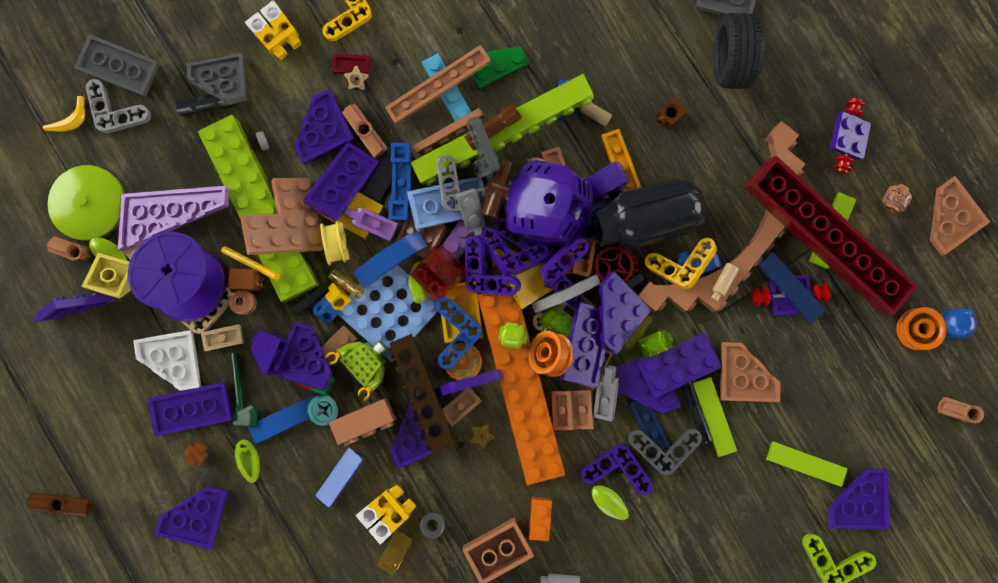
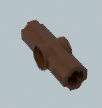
[480,159,514,220]
[27,492,93,517]

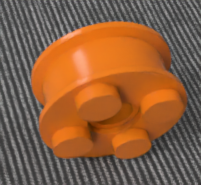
[896,307,947,350]
[528,331,573,377]

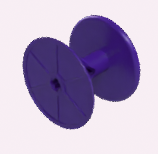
[128,232,226,322]

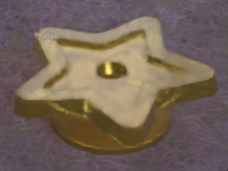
[470,424,495,449]

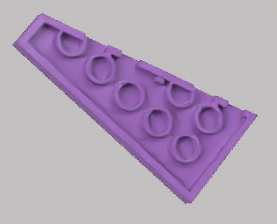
[118,186,229,251]

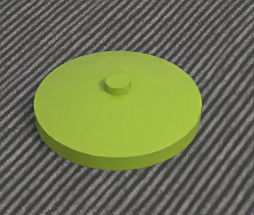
[48,165,125,241]

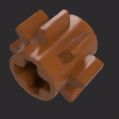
[183,442,209,467]

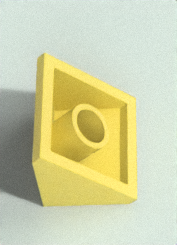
[81,253,131,299]

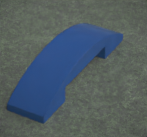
[388,143,412,220]
[354,231,428,289]
[247,394,325,444]

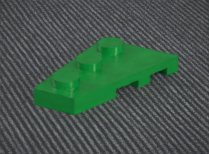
[463,46,530,90]

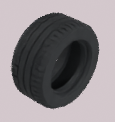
[713,13,765,89]

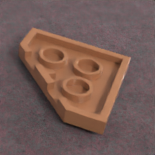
[930,176,990,256]
[720,342,780,402]

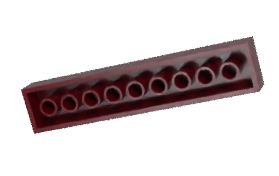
[743,156,918,315]

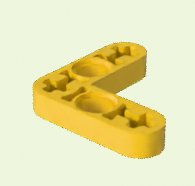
[322,0,372,42]
[645,238,717,289]

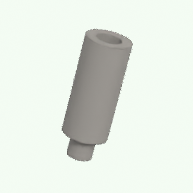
[540,573,580,583]

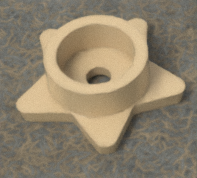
[344,66,368,90]

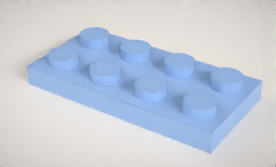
[407,177,486,230]

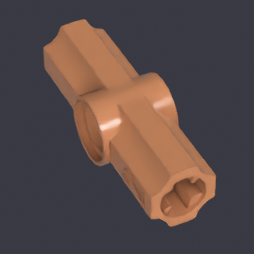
[342,104,388,159]

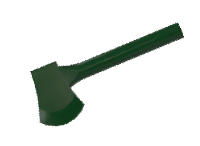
[231,353,258,428]

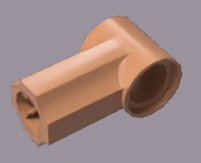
[47,236,91,263]
[938,397,984,423]

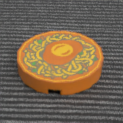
[444,343,482,380]

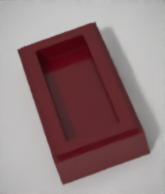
[331,53,371,76]

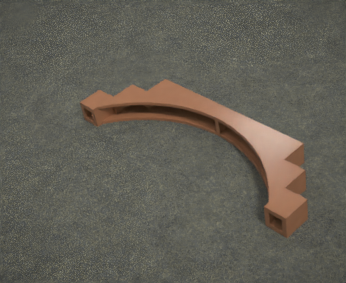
[637,121,805,312]

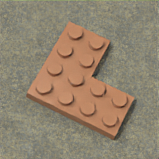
[240,178,324,255]

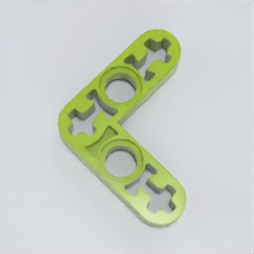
[802,533,876,583]

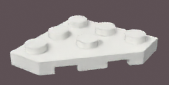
[133,330,201,391]

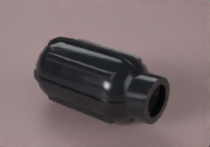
[591,178,706,249]

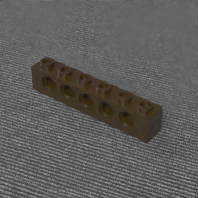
[388,334,456,453]

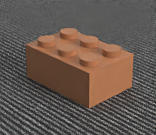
[329,398,397,446]
[462,517,534,583]

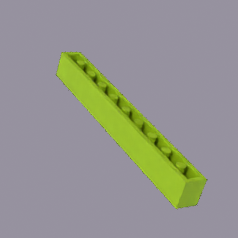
[410,74,594,186]

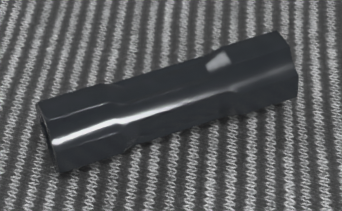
[175,94,237,117]

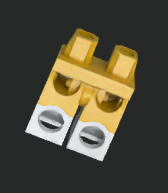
[245,0,302,60]
[356,484,416,544]

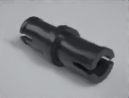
[292,283,329,316]

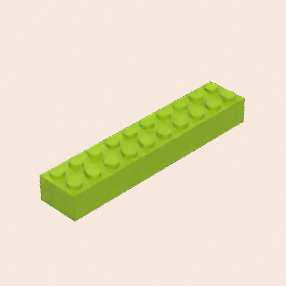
[198,115,320,303]

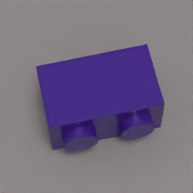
[586,161,631,202]

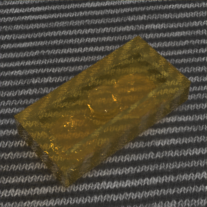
[377,530,413,575]

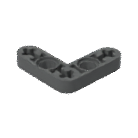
[467,116,500,179]
[628,429,702,476]

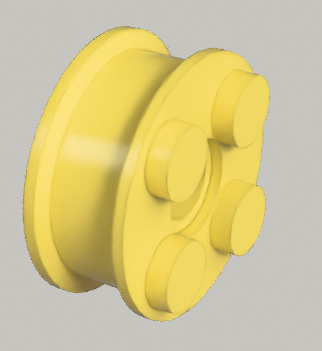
[320,221,350,265]

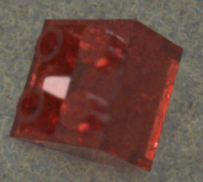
[410,245,466,301]

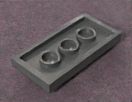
[74,34,160,97]

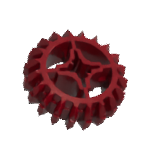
[590,243,639,283]

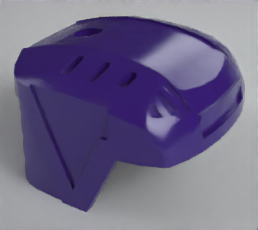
[504,160,593,246]

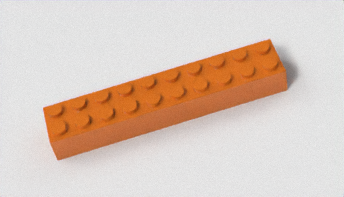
[478,293,565,485]

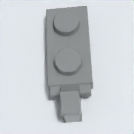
[456,188,486,236]
[593,365,619,422]

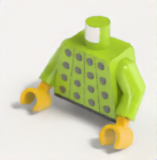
[325,341,387,401]

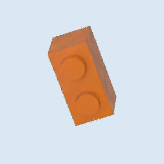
[528,496,552,541]

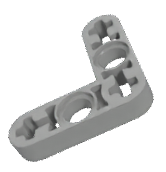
[86,79,151,133]
[436,155,487,211]
[531,274,601,312]

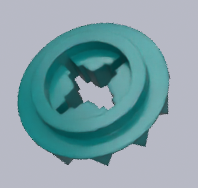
[307,395,338,426]

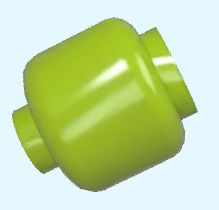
[498,322,529,350]

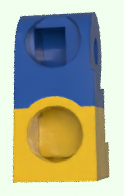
[313,283,351,322]

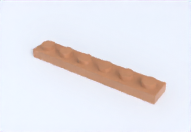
[385,45,491,124]

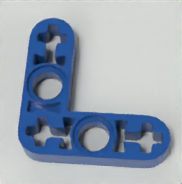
[436,297,482,369]

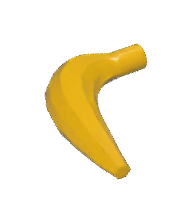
[43,96,85,132]

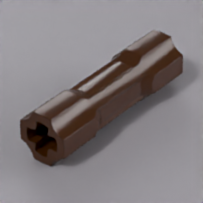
[464,103,522,151]

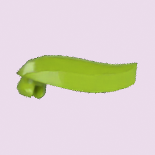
[89,237,128,261]
[408,262,430,303]
[235,440,260,483]
[591,485,629,520]

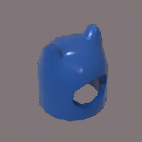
[940,308,977,340]

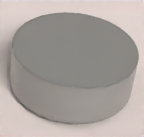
[256,131,269,151]

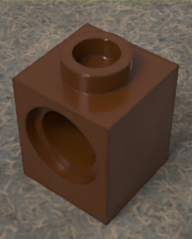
[656,96,688,129]

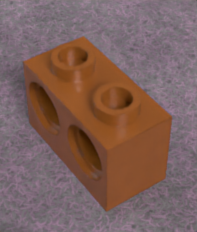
[565,236,596,280]
[228,268,265,292]

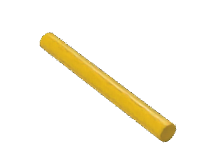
[221,246,280,281]

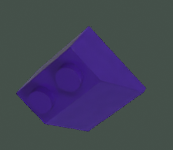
[251,330,286,376]

